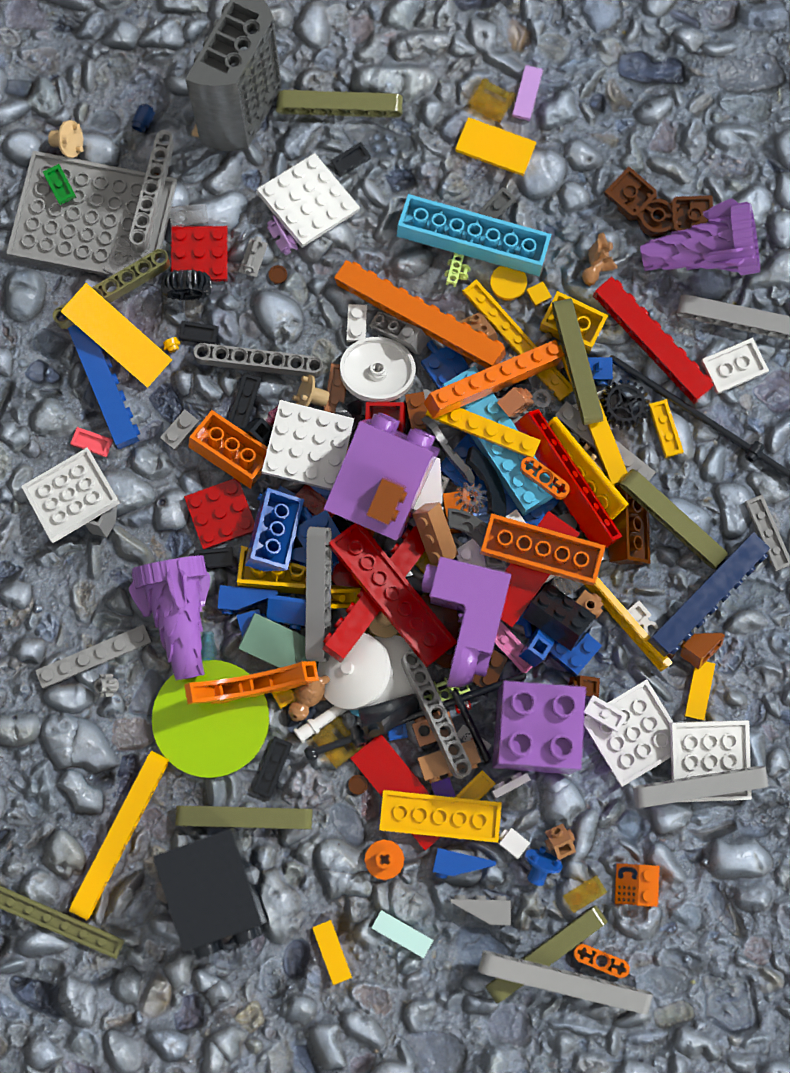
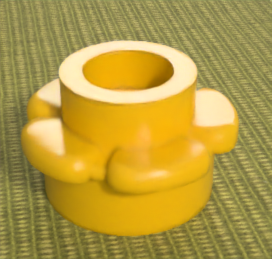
[163,337,180,353]

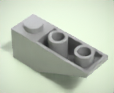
[369,311,429,355]
[450,895,511,925]

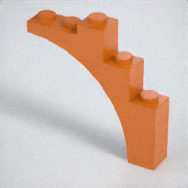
[184,661,319,704]

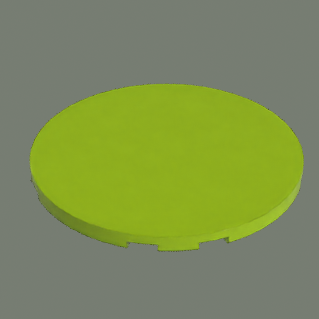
[152,660,269,778]

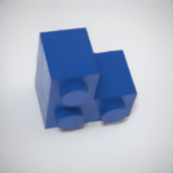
[548,633,602,676]

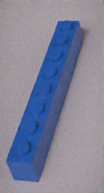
[62,315,140,450]

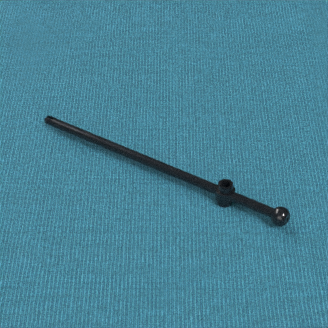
[610,355,790,484]
[304,673,526,761]

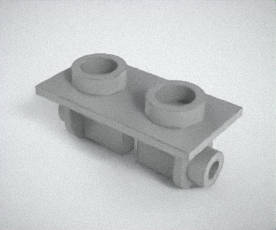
[239,236,268,277]

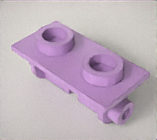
[267,216,298,255]

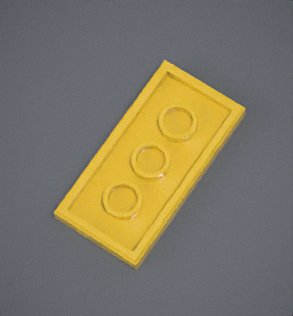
[455,117,537,177]

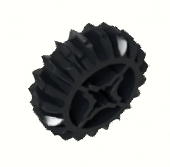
[161,269,212,301]
[599,379,650,430]

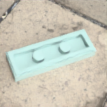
[372,910,433,958]

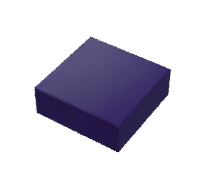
[431,777,456,797]

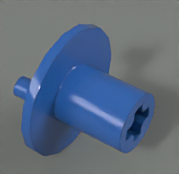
[524,846,563,886]

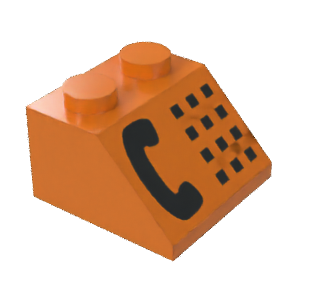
[615,863,659,907]

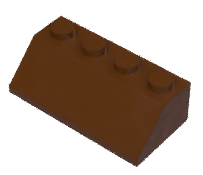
[608,485,651,564]

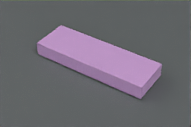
[512,65,543,121]

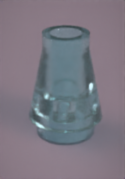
[201,632,218,661]

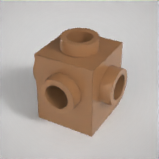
[576,590,603,619]
[545,823,576,860]

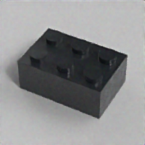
[523,583,596,651]

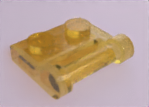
[469,77,516,123]
[312,716,364,769]

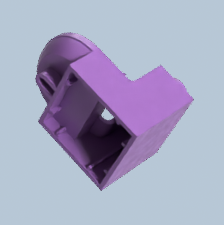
[422,557,511,688]

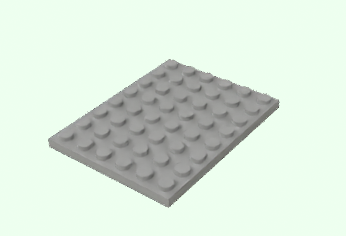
[6,151,178,285]

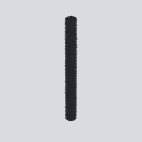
[451,689,491,762]

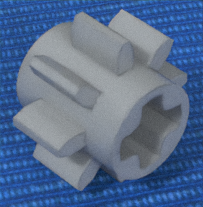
[94,674,119,697]

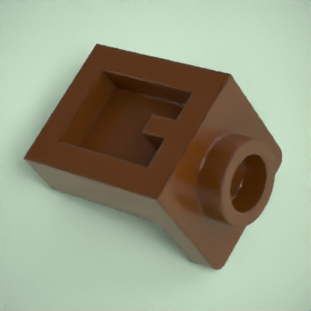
[568,675,600,698]

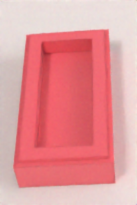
[70,427,113,458]

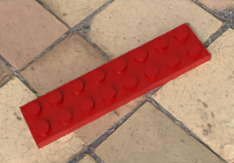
[328,523,457,667]

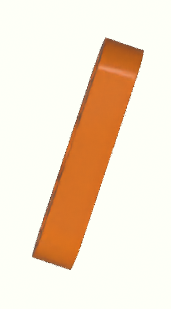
[520,457,570,500]
[573,944,630,978]

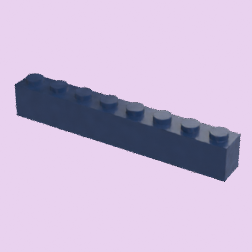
[648,532,770,657]

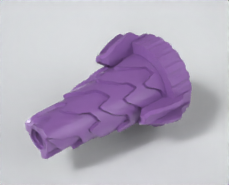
[640,198,760,276]
[129,555,210,680]

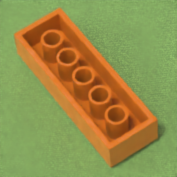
[480,513,605,586]

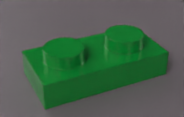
[43,164,77,205]

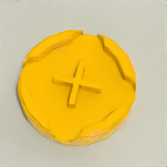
[490,266,527,301]

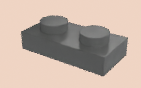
[478,187,516,219]

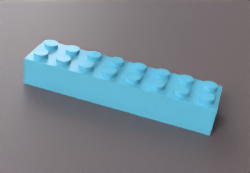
[397,194,552,276]
[442,366,558,516]

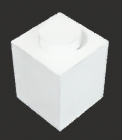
[498,828,530,859]

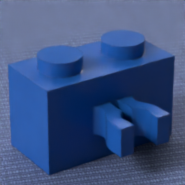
[588,357,613,387]

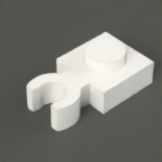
[627,601,658,635]

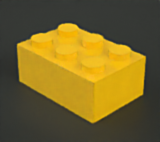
[539,291,608,354]

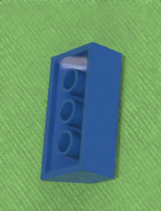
[245,488,304,571]

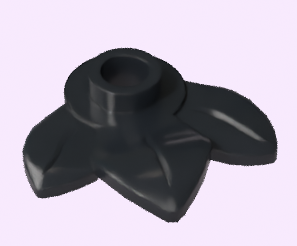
[335,400,365,433]

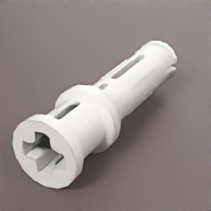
[293,705,348,744]

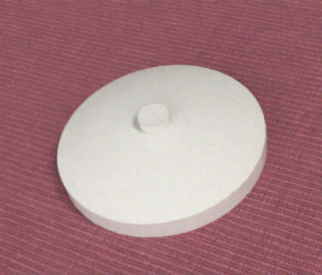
[340,337,416,402]
[317,633,391,710]
[370,635,427,706]

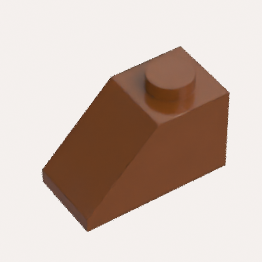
[680,633,725,669]

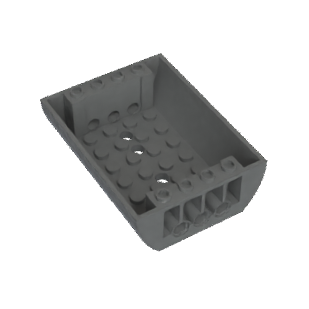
[185,0,282,151]

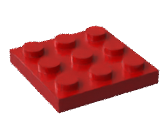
[171,226,228,282]
[184,478,255,550]

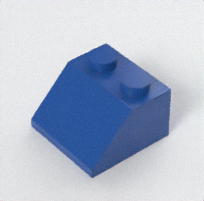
[266,594,306,631]

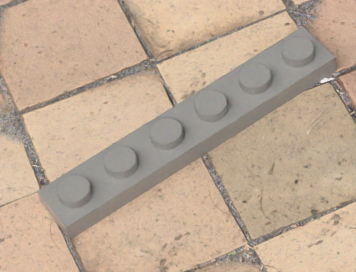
[554,401,656,481]
[35,624,152,689]

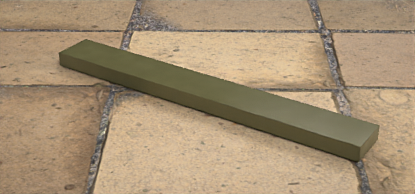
[0,885,125,959]

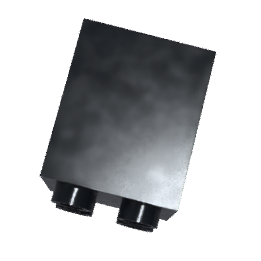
[152,828,267,960]

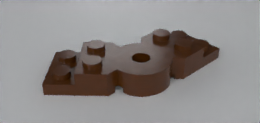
[604,166,713,238]
[421,594,508,688]

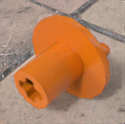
[365,840,404,880]

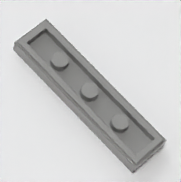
[744,495,790,572]

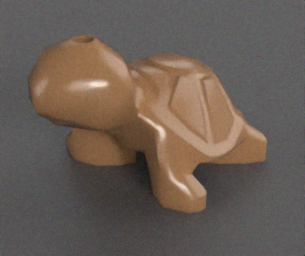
[582,232,618,286]
[288,675,330,721]

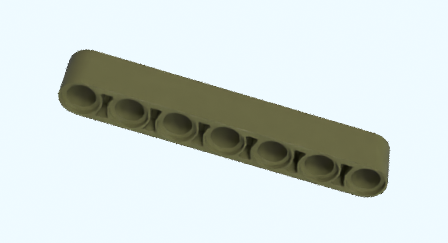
[276,90,403,118]
[53,249,170,329]
[552,298,603,425]
[619,469,728,570]
[175,806,313,829]
[485,905,608,1004]

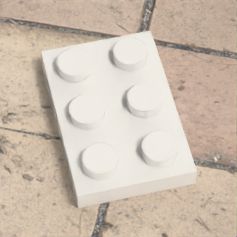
[701,338,769,394]

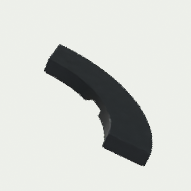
[465,446,507,517]

